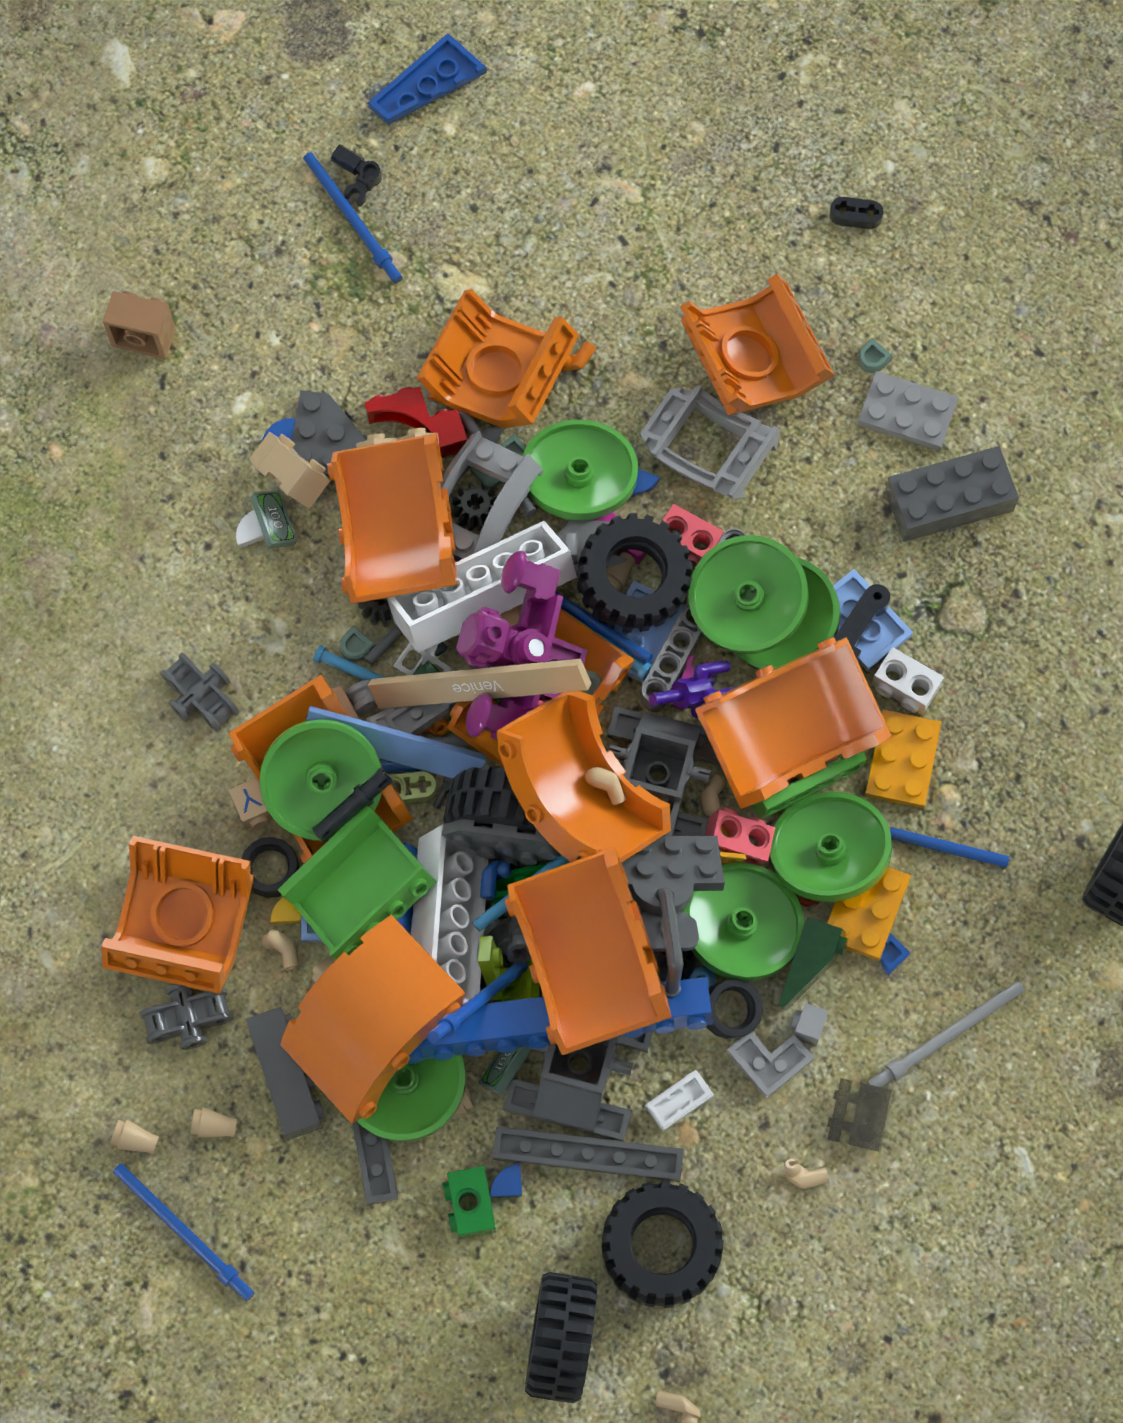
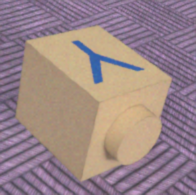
[228,778,272,830]

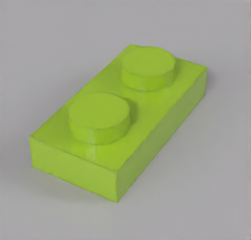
[478,936,510,1000]

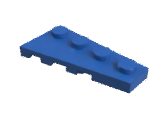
[368,33,487,125]

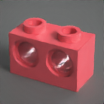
[663,504,724,568]
[705,808,775,866]

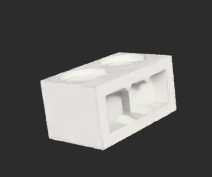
[872,647,944,715]

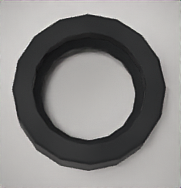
[242,837,299,898]
[706,979,763,1039]

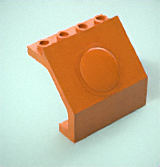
[680,274,835,416]
[417,289,579,428]
[101,836,254,994]

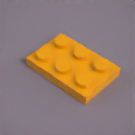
[865,709,941,809]
[827,867,911,961]

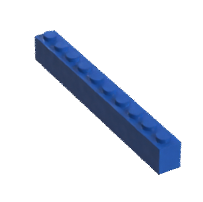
[407,977,713,1064]

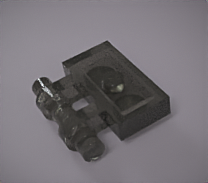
[827,1078,893,1152]

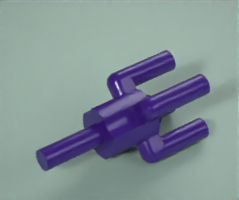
[649,660,738,718]

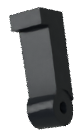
[834,584,890,661]

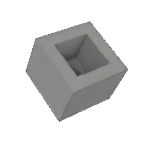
[790,1003,829,1046]

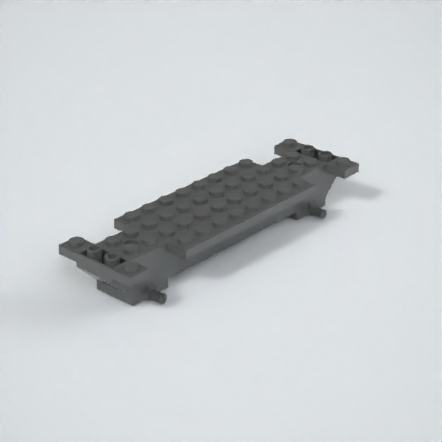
[503,706,721,1142]

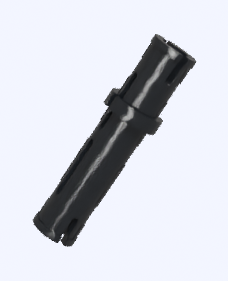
[312,768,393,843]

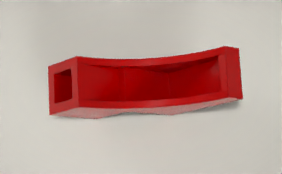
[364,386,467,458]

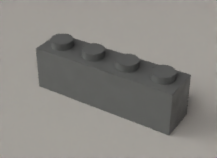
[246,1007,326,1141]

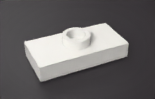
[645,1070,714,1132]

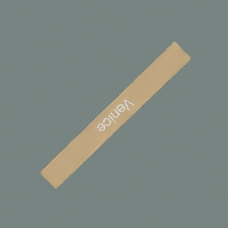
[368,659,592,709]

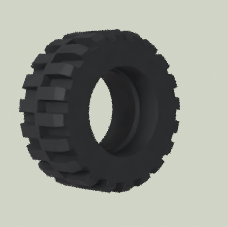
[576,513,693,633]
[443,766,536,833]
[1082,823,1123,926]
[602,1181,724,1308]
[525,1272,597,1404]

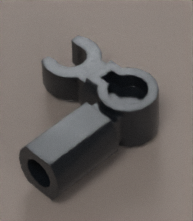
[331,144,382,207]

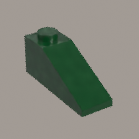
[778,917,848,1010]

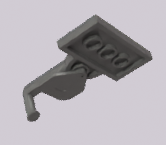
[622,836,725,997]

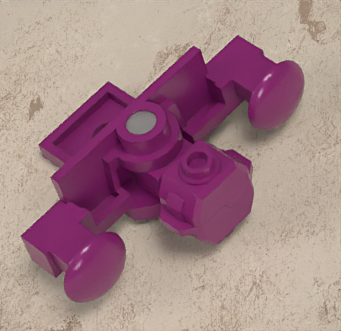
[456,551,587,741]

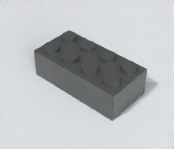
[885,446,1019,542]

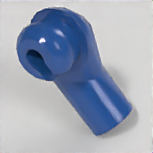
[480,860,511,899]

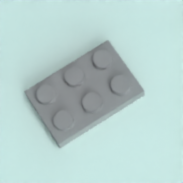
[858,371,958,451]

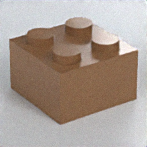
[103,291,176,359]

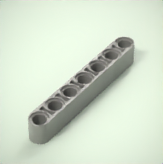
[641,528,746,712]

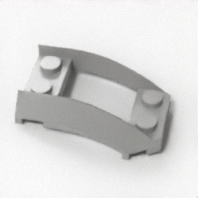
[640,385,780,499]
[440,431,544,561]

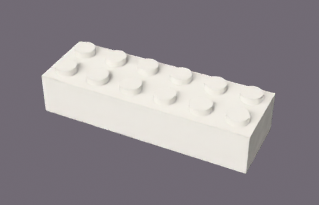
[387,521,577,653]
[411,825,488,1006]

